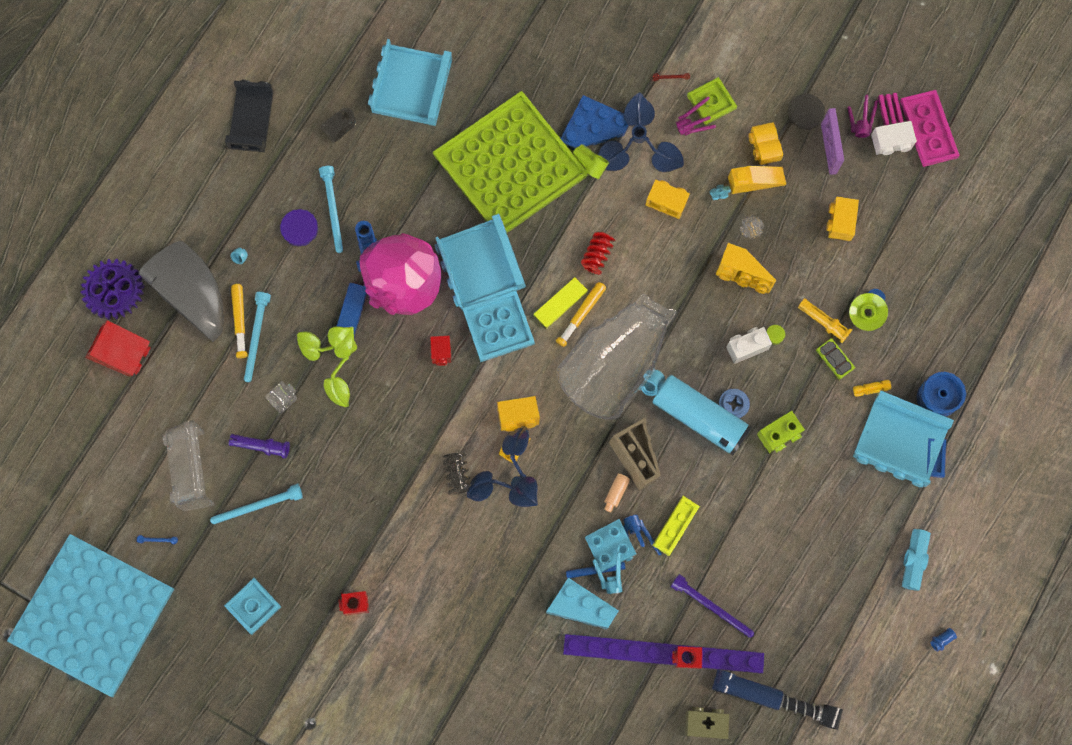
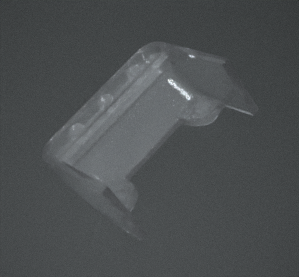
[162,420,214,511]

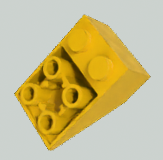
[716,243,776,294]

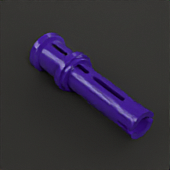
[229,434,290,459]

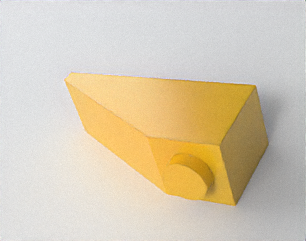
[728,166,786,194]

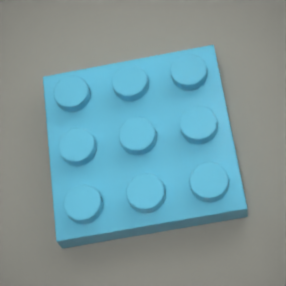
[462,291,535,362]

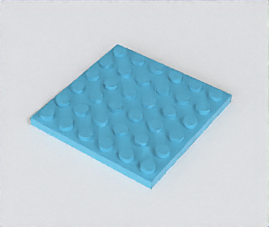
[7,534,174,697]

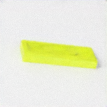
[534,277,588,329]
[652,496,700,556]

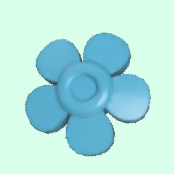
[710,185,731,200]

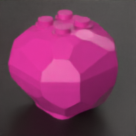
[360,233,441,315]

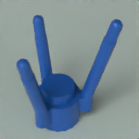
[623,515,662,561]

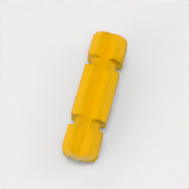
[853,380,891,397]

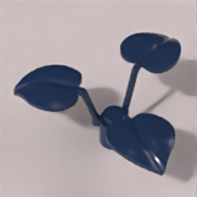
[599,92,684,172]
[467,426,538,507]

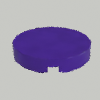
[280,209,318,247]

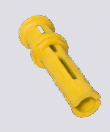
[798,298,852,343]

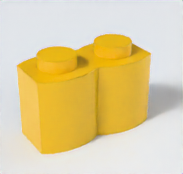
[748,122,783,165]

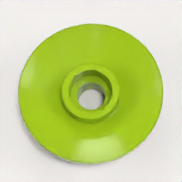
[849,293,888,331]

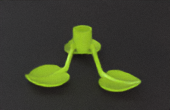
[297,326,357,407]

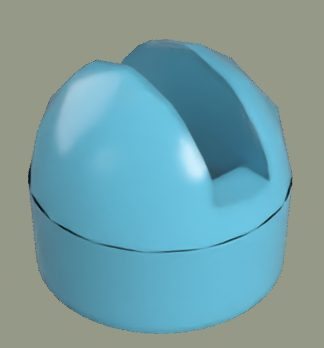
[231,248,248,264]

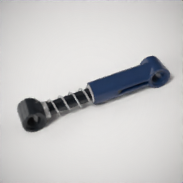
[712,669,843,730]

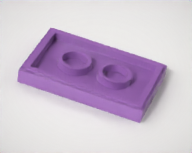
[821,108,844,175]

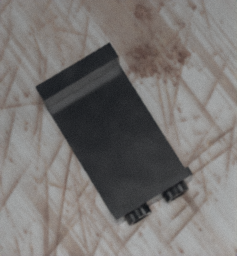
[225,79,274,153]

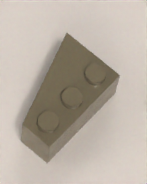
[609,418,661,491]

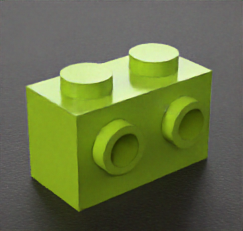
[757,411,805,453]

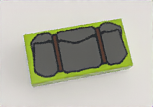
[816,338,855,380]

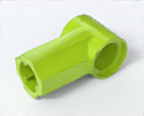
[573,144,609,179]

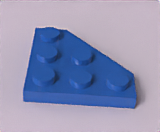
[561,95,629,150]

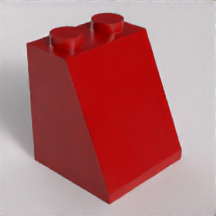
[85,320,151,377]

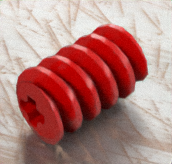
[581,232,616,275]

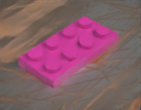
[900,90,960,167]

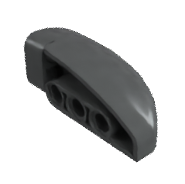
[139,240,224,342]

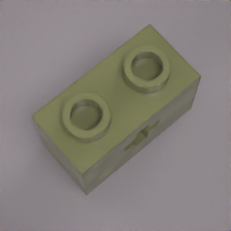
[685,707,729,739]

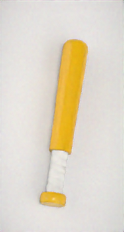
[556,282,606,347]
[231,284,248,358]

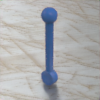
[137,535,178,544]

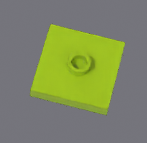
[687,77,737,125]

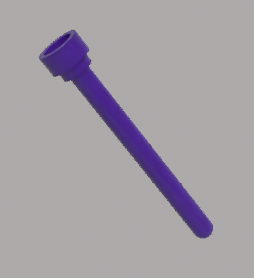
[670,574,754,638]

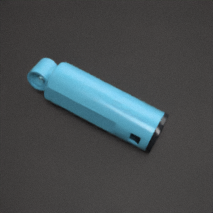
[640,370,752,456]

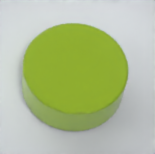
[766,325,785,345]

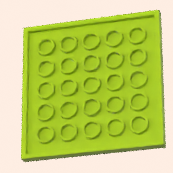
[433,91,588,233]

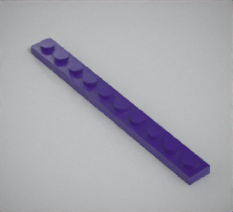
[563,634,764,674]

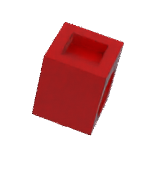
[430,336,451,366]
[339,591,369,616]
[672,646,702,669]

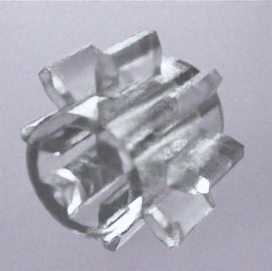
[739,216,764,239]

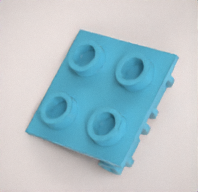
[585,519,636,572]

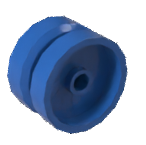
[916,372,966,417]

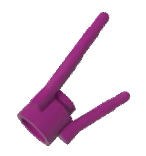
[847,95,878,138]
[675,97,716,136]

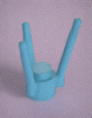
[593,552,623,594]

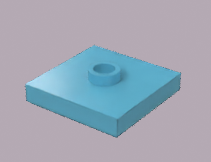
[224,578,281,635]

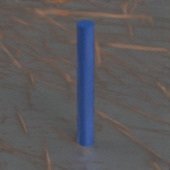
[566,562,626,579]

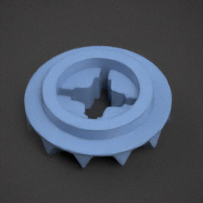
[719,389,750,419]

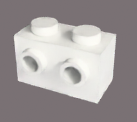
[871,121,917,155]
[726,327,772,364]

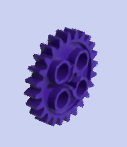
[80,259,145,320]

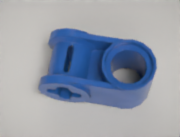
[355,221,377,254]

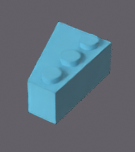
[546,578,619,629]

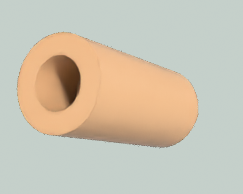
[604,473,630,513]

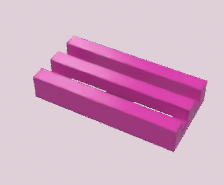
[878,93,904,126]

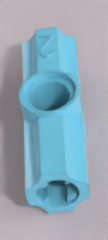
[901,529,931,591]

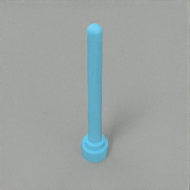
[319,166,343,253]
[244,292,271,382]
[210,484,303,524]

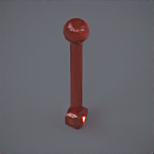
[653,73,691,81]

